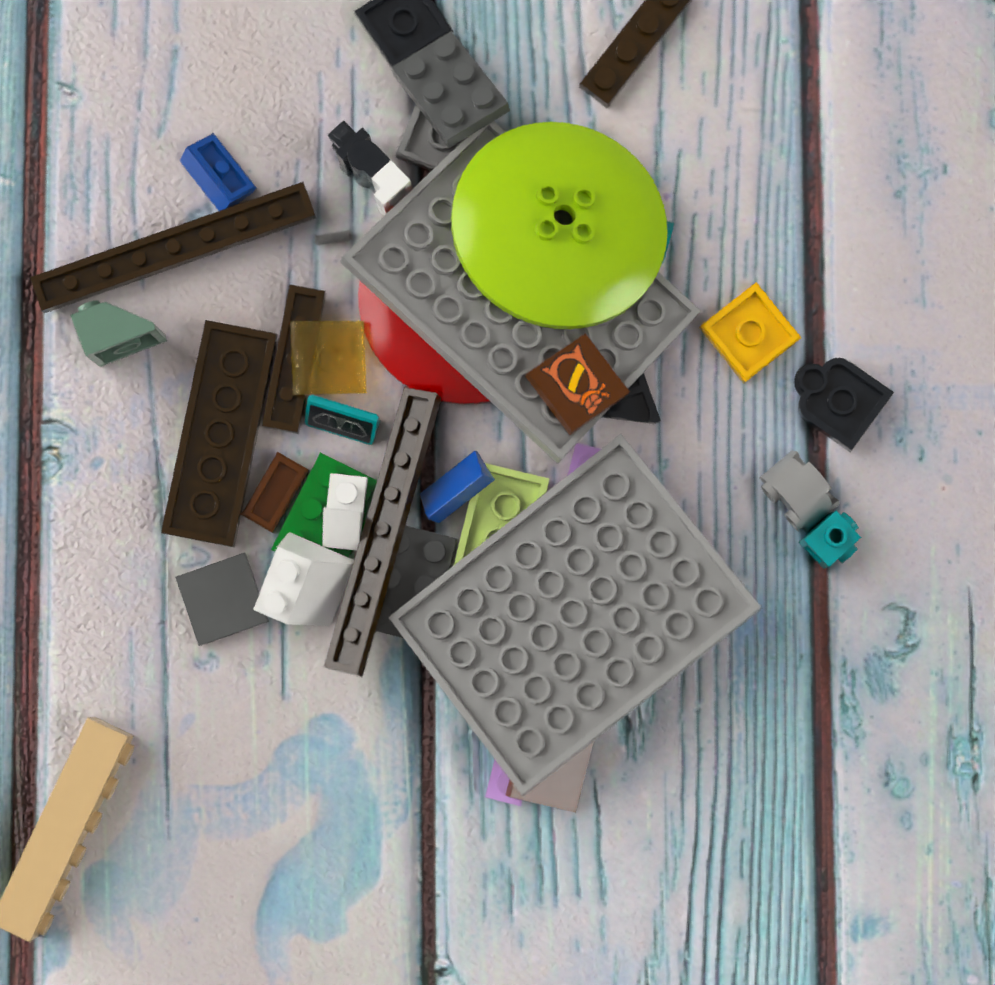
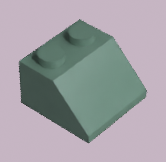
[70,300,167,367]

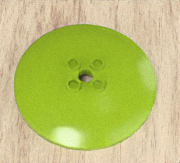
[451,122,668,329]

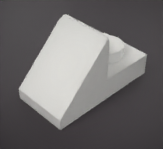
[322,473,368,551]

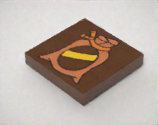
[525,333,630,435]

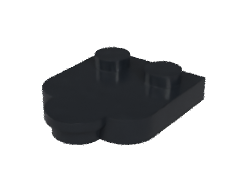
[794,358,894,453]

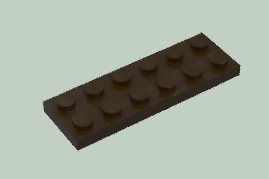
[161,320,278,548]

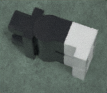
[328,121,412,217]

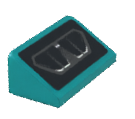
[305,394,381,445]

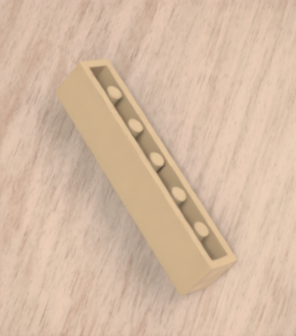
[0,717,135,942]

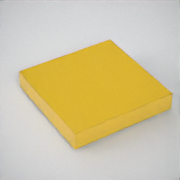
[699,282,801,383]

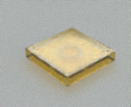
[290,321,367,395]

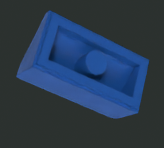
[180,133,257,211]
[420,451,495,523]

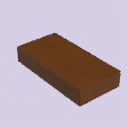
[241,452,310,533]

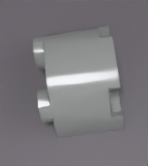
[760,450,840,533]

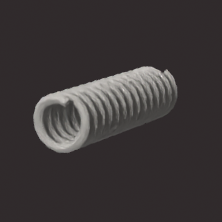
[315,230,352,245]

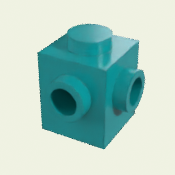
[799,511,861,569]

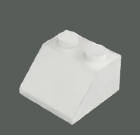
[253,532,354,626]

